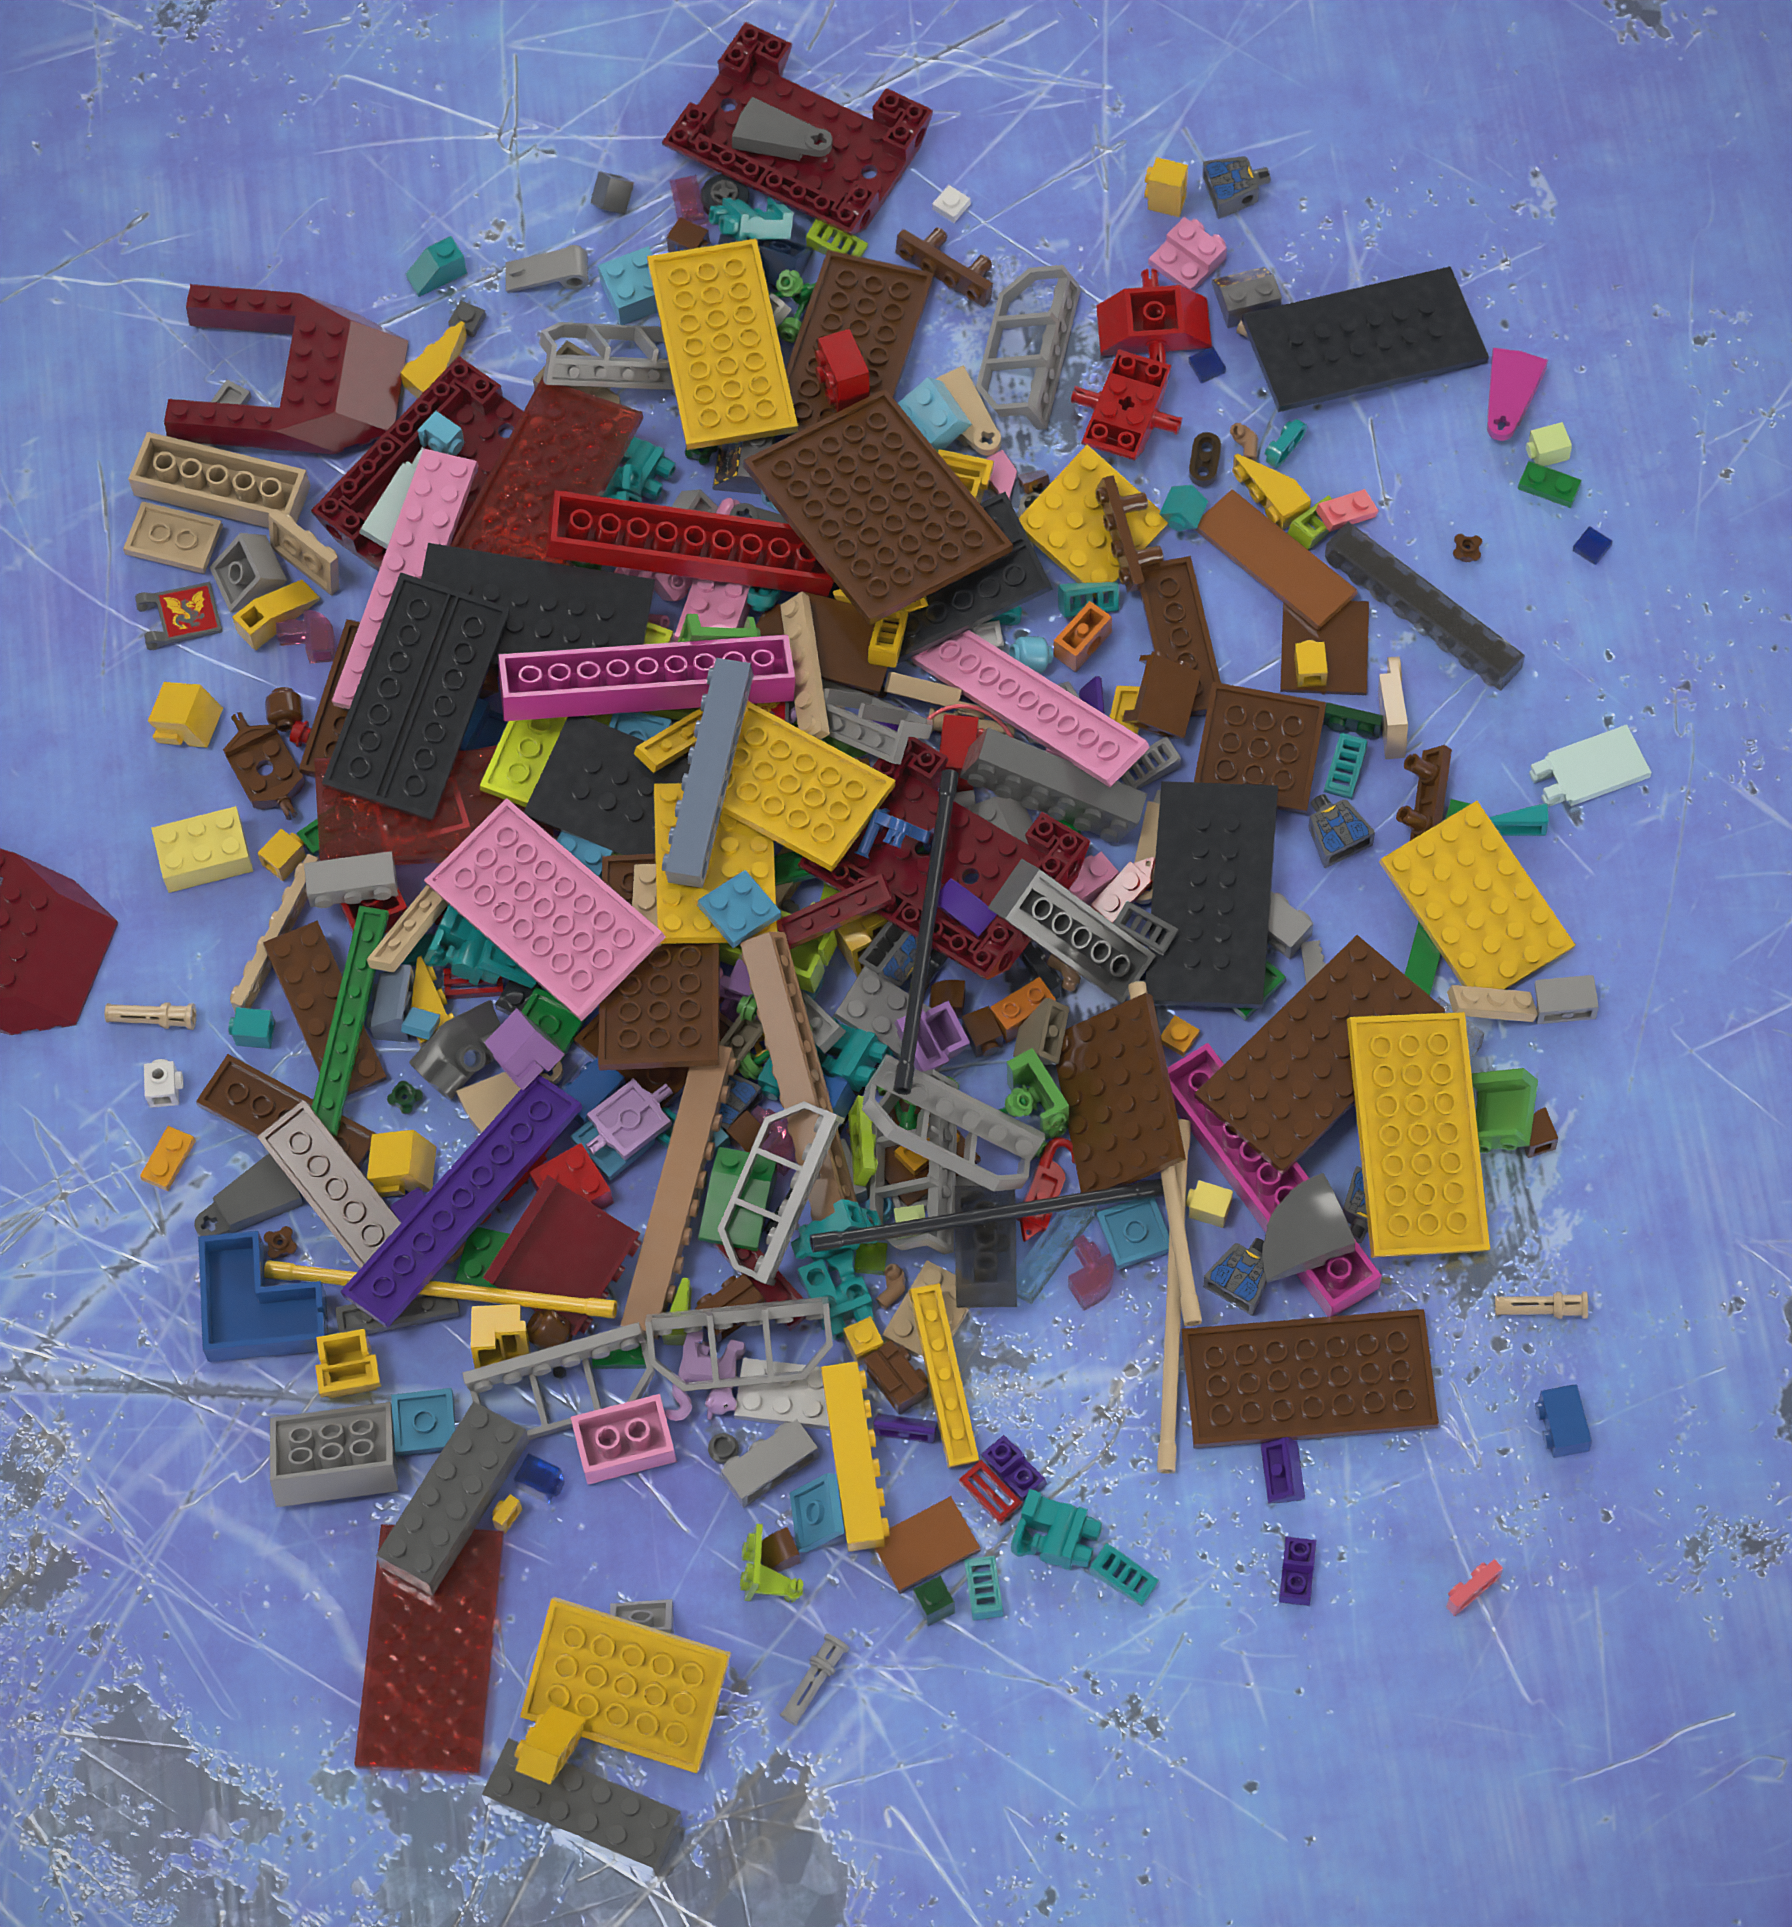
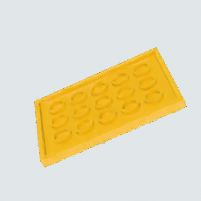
[721,701,895,872]
[654,783,777,944]
[1379,801,1575,990]
[520,1597,731,1774]

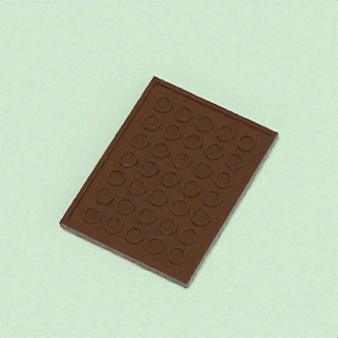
[743,389,1013,626]

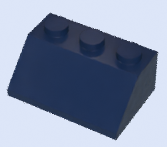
[718,233,814,290]

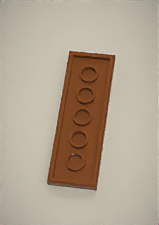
[1194,489,1357,630]

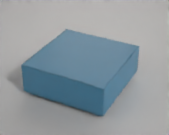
[401,1007,440,1040]

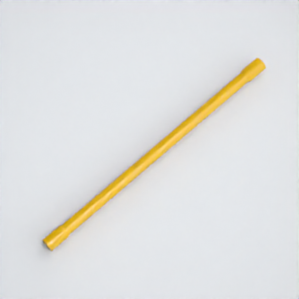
[264,1260,618,1319]

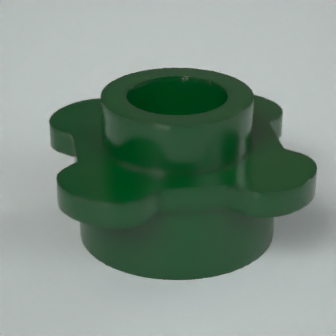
[684,445,718,465]
[387,1081,423,1114]

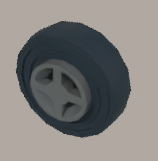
[700,174,750,216]

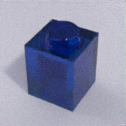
[514,1453,565,1504]

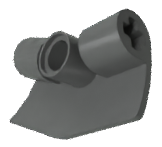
[409,1000,500,1100]

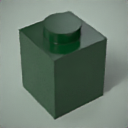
[913,1575,955,1626]

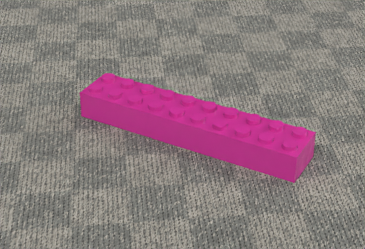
[499,635,795,721]
[1167,1043,1382,1317]

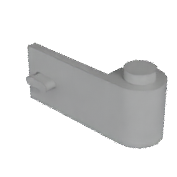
[505,245,588,293]

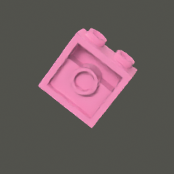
[1148,217,1227,291]

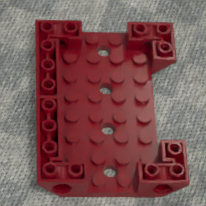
[662,21,933,235]
[311,356,586,572]
[798,737,1090,980]

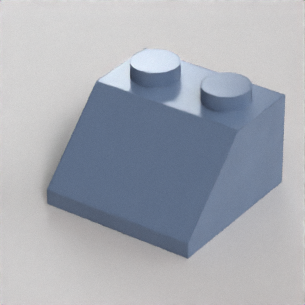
[367,965,415,1042]

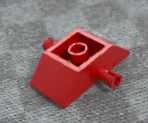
[1096,269,1212,363]
[1070,349,1183,460]

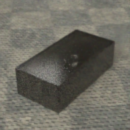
[955,1185,1017,1308]

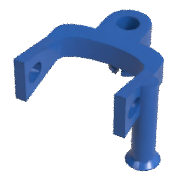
[854,808,934,859]

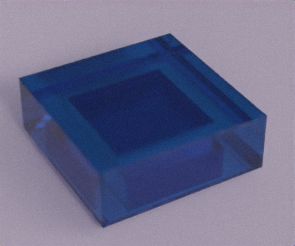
[1188,346,1226,384]
[1572,526,1613,566]

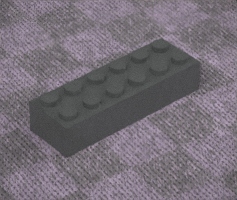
[960,728,1147,843]
[988,859,1156,1003]
[376,1401,529,1596]
[481,1738,683,1877]

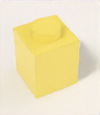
[1186,1180,1233,1228]

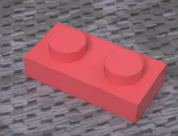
[1315,489,1379,532]
[1446,1559,1503,1616]

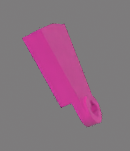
[1487,347,1548,441]

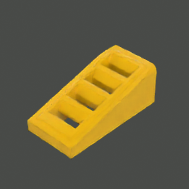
[868,610,908,668]

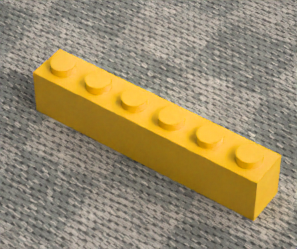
[821,1361,890,1552]

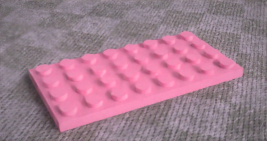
[424,798,665,1021]

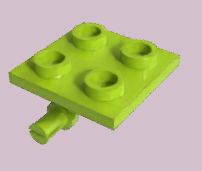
[740,1524,804,1603]

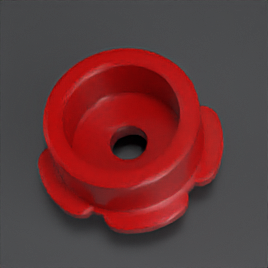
[289,720,312,747]

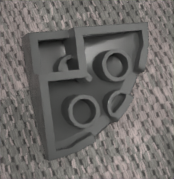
[1262,1173,1356,1283]

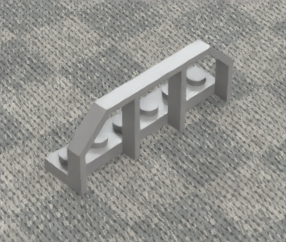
[976,265,1081,430]
[539,322,674,390]
[789,679,933,764]
[862,1054,1045,1191]
[869,1069,958,1254]
[718,1101,845,1286]
[645,1296,833,1391]
[462,1322,655,1440]

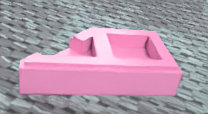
[986,450,1017,500]

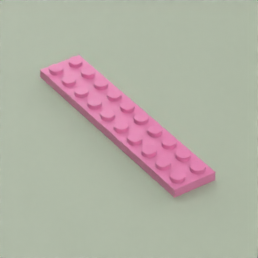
[332,448,478,709]
[911,630,1150,787]

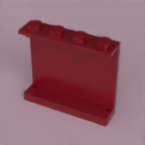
[483,1175,642,1337]

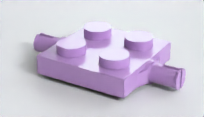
[585,1079,673,1161]

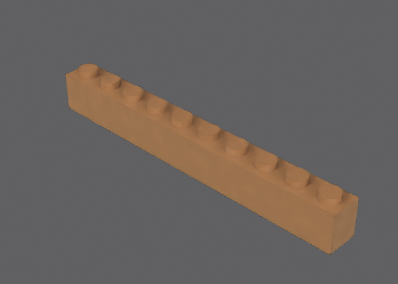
[740,932,857,1221]
[620,1045,738,1340]

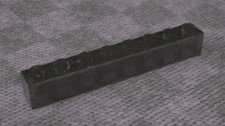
[1325,521,1525,691]

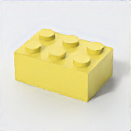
[151,806,253,893]

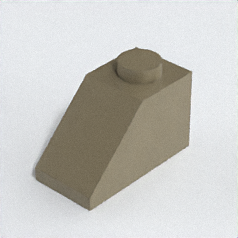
[1013,998,1070,1065]

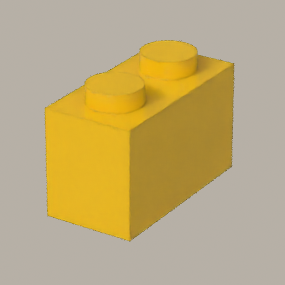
[1144,157,1188,217]

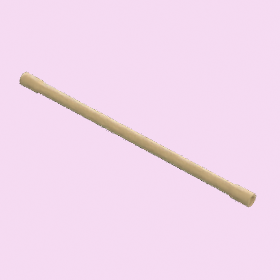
[1128,981,1202,1326]
[1157,1119,1191,1474]

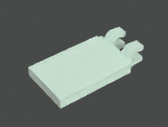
[359,448,423,549]
[1529,724,1652,807]

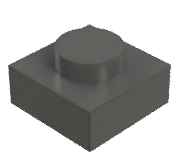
[448,300,486,337]

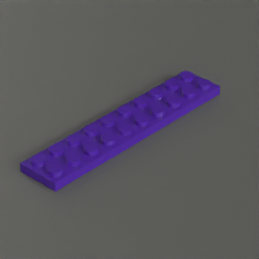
[340,1075,583,1329]

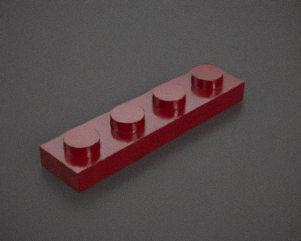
[776,873,894,950]
[713,1243,806,1331]

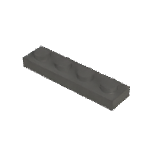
[335,1294,460,1334]

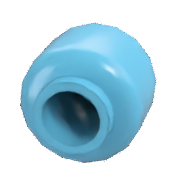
[1009,636,1053,673]

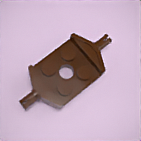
[223,712,305,820]

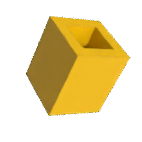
[1294,640,1328,687]
[258,829,306,881]
[843,1316,884,1366]

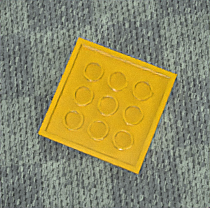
[1019,445,1168,599]

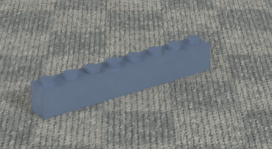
[662,658,754,888]

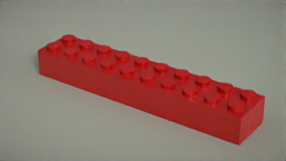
[546,490,834,597]

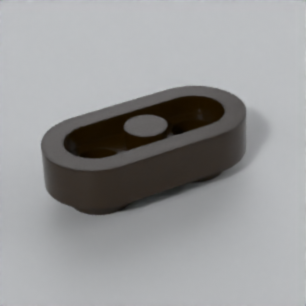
[1189,432,1221,486]

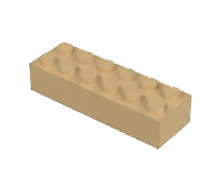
[128,432,311,528]

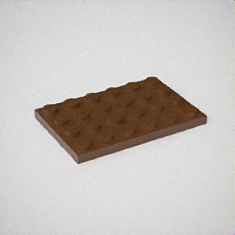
[1056,993,1186,1193]

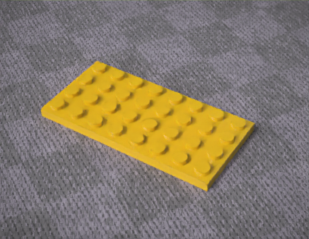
[647,239,798,450]
[1347,1012,1490,1258]

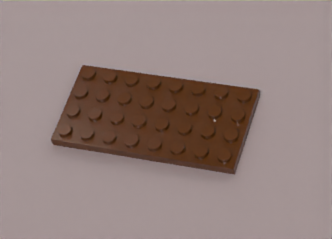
[782,250,934,437]
[598,854,720,1070]
[1194,935,1446,1175]
[1181,1309,1439,1448]

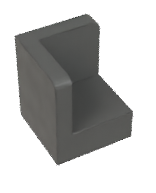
[591,171,634,214]

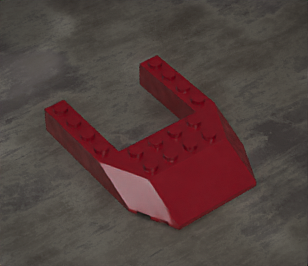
[164,284,408,454]
[0,848,118,1035]

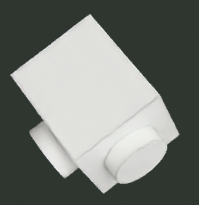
[144,1059,183,1108]

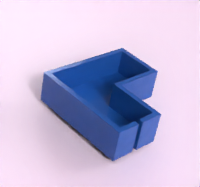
[198,1231,328,1362]

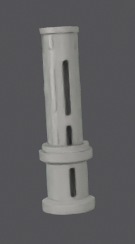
[780,1633,850,1726]

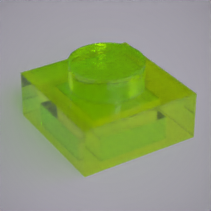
[854,1242,888,1276]

